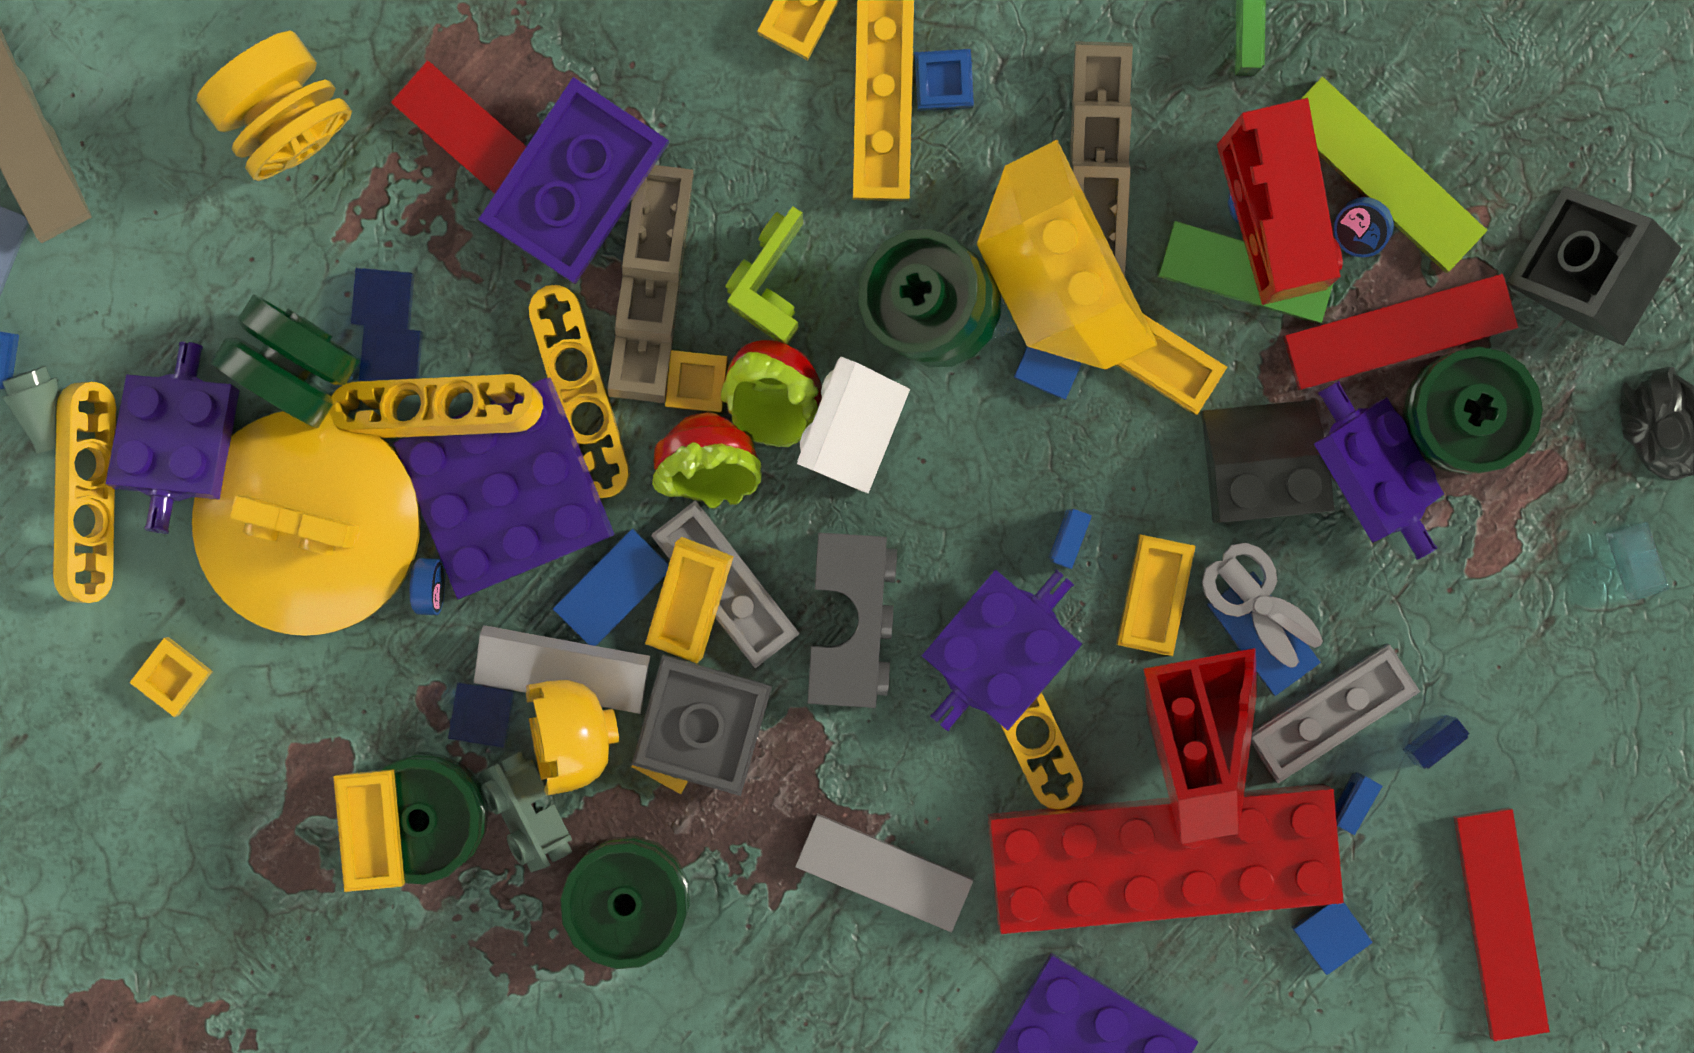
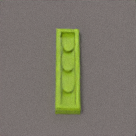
[1301,76,1488,273]

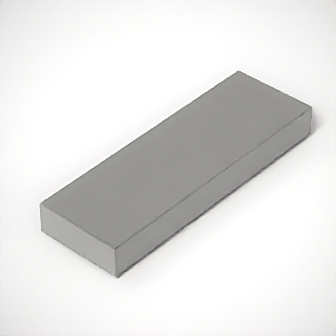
[651,500,800,668]
[474,625,650,714]
[1251,644,1420,783]
[795,813,974,933]

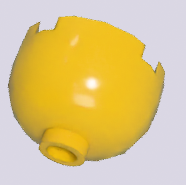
[526,680,619,795]

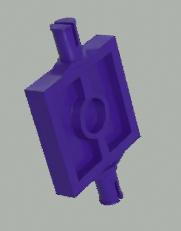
[105,341,240,534]
[1314,381,1444,560]
[921,569,1083,731]

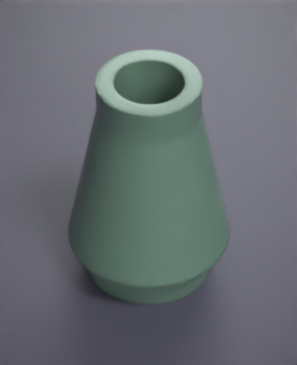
[2,366,59,454]

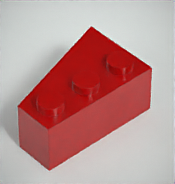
[1217,98,1343,305]
[1143,648,1257,844]

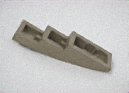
[0,28,92,243]
[1070,41,1133,277]
[608,165,694,403]

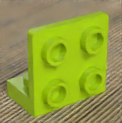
[725,206,804,345]

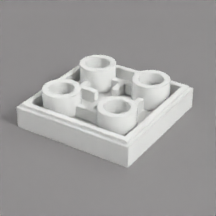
[797,357,910,493]

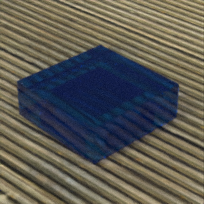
[351,268,415,330]
[359,325,423,381]
[448,682,515,748]
[1402,715,1469,769]

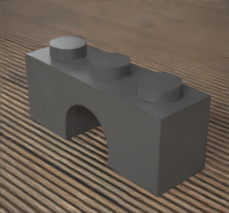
[807,532,897,708]

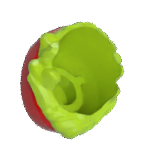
[721,340,822,447]
[652,412,762,509]

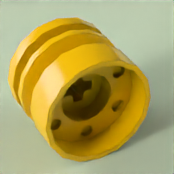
[196,30,352,181]

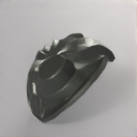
[1619,367,1694,480]

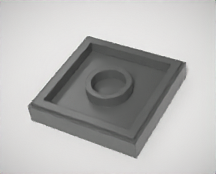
[631,655,772,796]

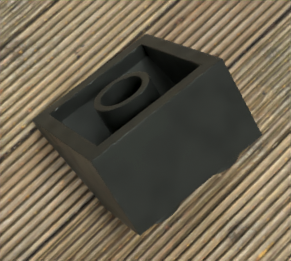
[1507,186,1682,346]
[1201,399,1335,523]

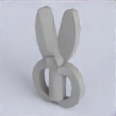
[1201,543,1323,668]

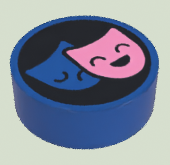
[1334,197,1394,257]
[410,558,445,615]

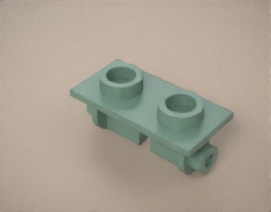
[480,752,572,872]

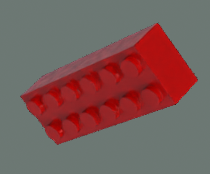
[988,784,1344,934]

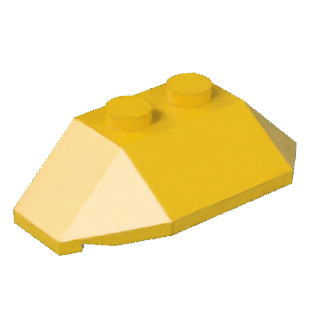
[977,140,1157,370]

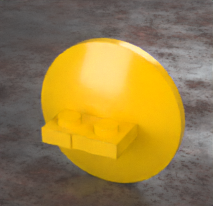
[192,411,421,636]

